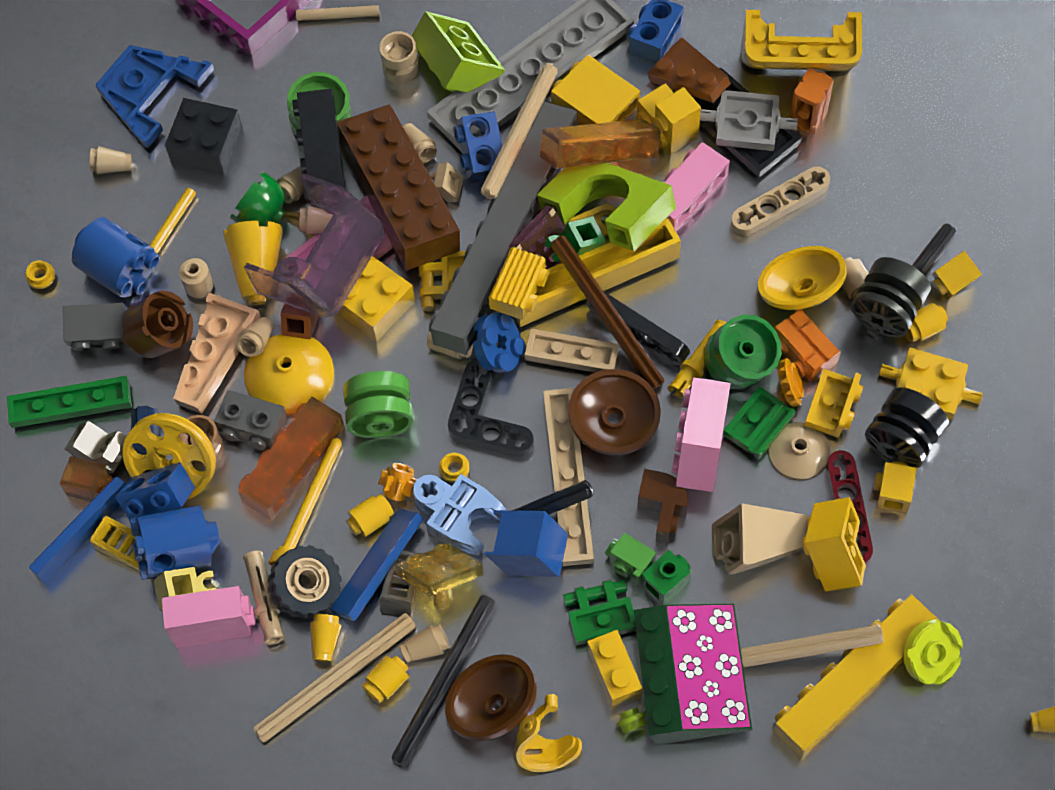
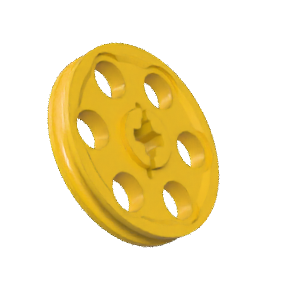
[123,413,216,500]

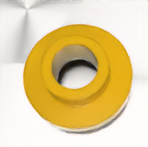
[25,260,55,289]
[439,453,470,483]

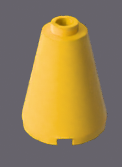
[223,221,283,305]

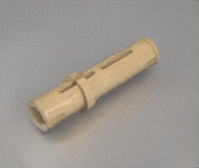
[243,551,284,645]

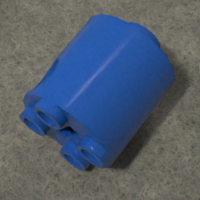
[71,217,161,297]
[130,505,220,580]

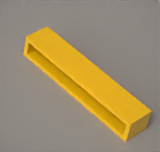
[516,218,681,327]
[773,594,940,760]

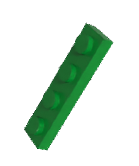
[7,375,132,428]

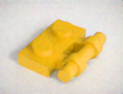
[419,251,465,312]

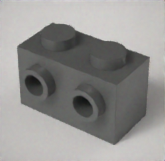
[62,303,127,351]
[214,390,288,451]

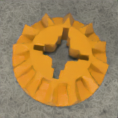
[777,358,804,407]

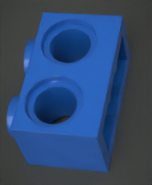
[627,0,684,63]
[454,111,502,179]
[116,462,195,521]

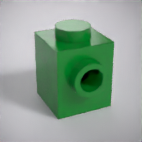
[641,550,691,605]

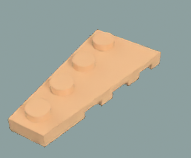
[173,292,261,414]

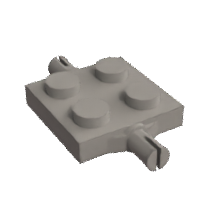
[700,90,798,151]

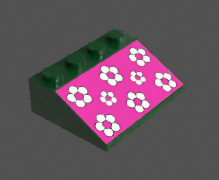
[634,603,753,745]

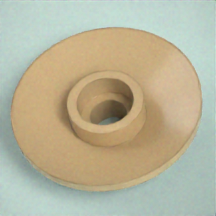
[768,422,830,480]

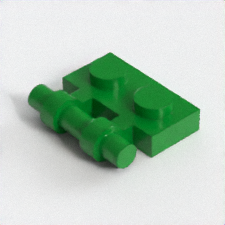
[563,579,636,646]

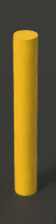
[150,187,196,253]

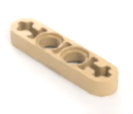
[731,167,830,237]

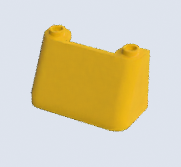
[741,10,862,71]

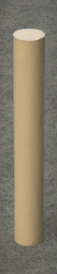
[296,5,380,21]

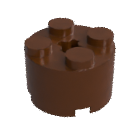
[122,290,193,358]

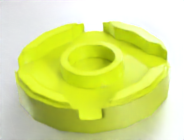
[904,619,963,685]

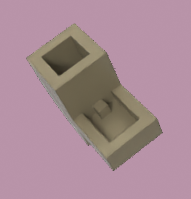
[64,421,126,473]

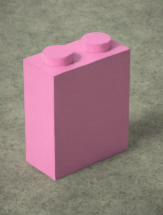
[162,586,256,648]

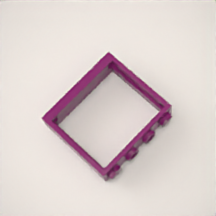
[178,0,313,55]

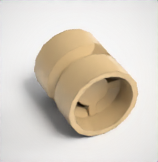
[380,31,419,84]

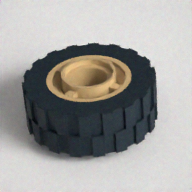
[268,545,342,618]

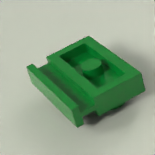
[723,386,796,460]

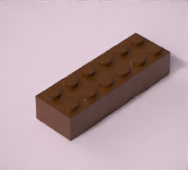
[337,104,460,271]

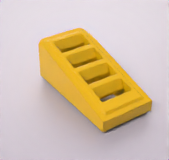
[90,516,139,571]

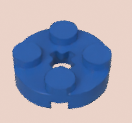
[473,312,526,373]

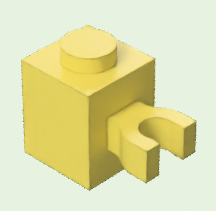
[154,567,216,611]

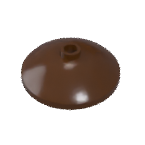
[568,369,661,455]
[445,654,537,741]

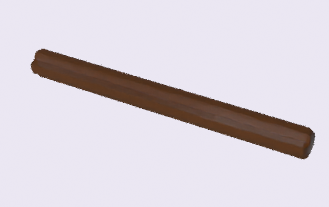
[551,235,664,389]

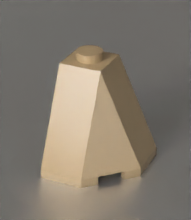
[712,503,809,574]

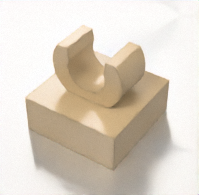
[430,162,464,203]

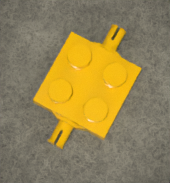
[879,347,983,420]

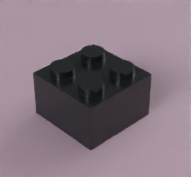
[165,98,243,175]

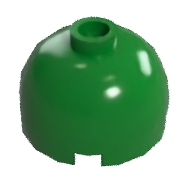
[230,171,285,227]

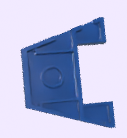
[95,45,214,148]

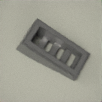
[380,550,424,617]

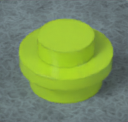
[616,707,647,734]

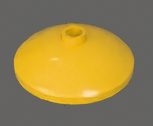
[758,246,847,310]
[244,334,334,416]

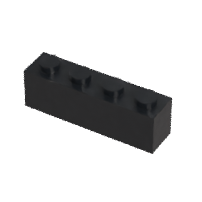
[292,88,348,209]

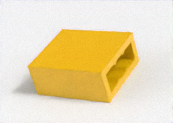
[551,54,641,143]

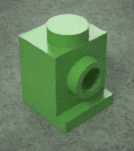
[605,532,656,587]

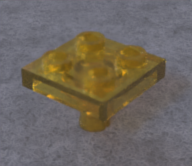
[395,544,484,608]

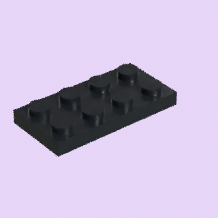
[692,67,801,177]

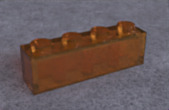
[540,119,661,168]
[238,396,345,521]

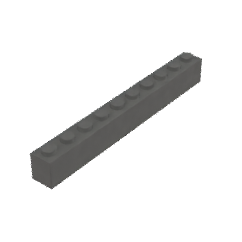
[429,102,578,355]

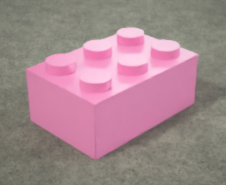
[672,377,730,492]

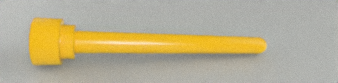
[268,438,342,566]

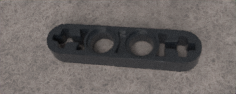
[586,291,690,366]

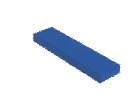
[29,476,125,585]
[330,508,423,621]

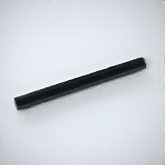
[392,595,496,767]

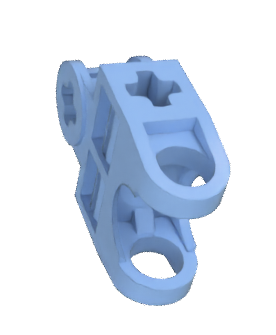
[413,474,506,556]

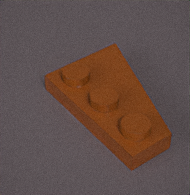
[647,37,731,103]

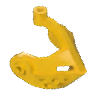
[513,694,582,772]

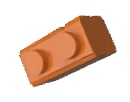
[790,69,834,135]
[774,310,841,383]

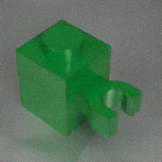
[544,216,606,262]

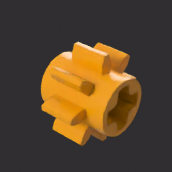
[378,463,418,501]

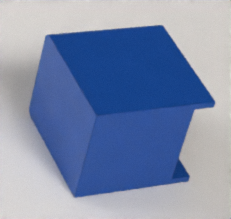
[484,510,568,577]

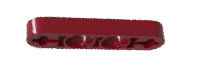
[826,450,873,565]

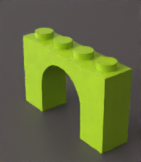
[537,153,676,251]

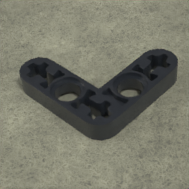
[448,358,534,457]

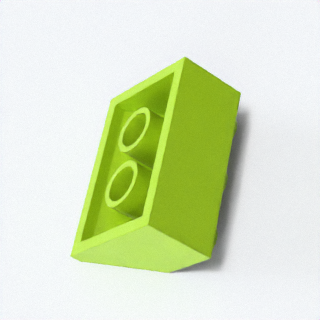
[412,11,505,93]

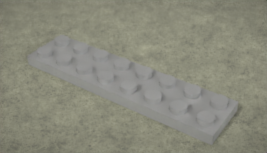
[427,0,635,152]

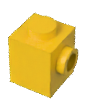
[932,250,982,298]
[873,461,917,514]

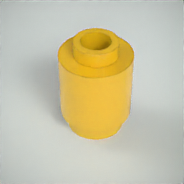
[904,303,948,343]
[346,493,394,537]
[361,655,409,704]

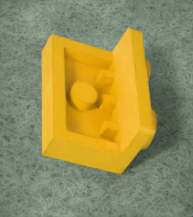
[804,368,864,438]

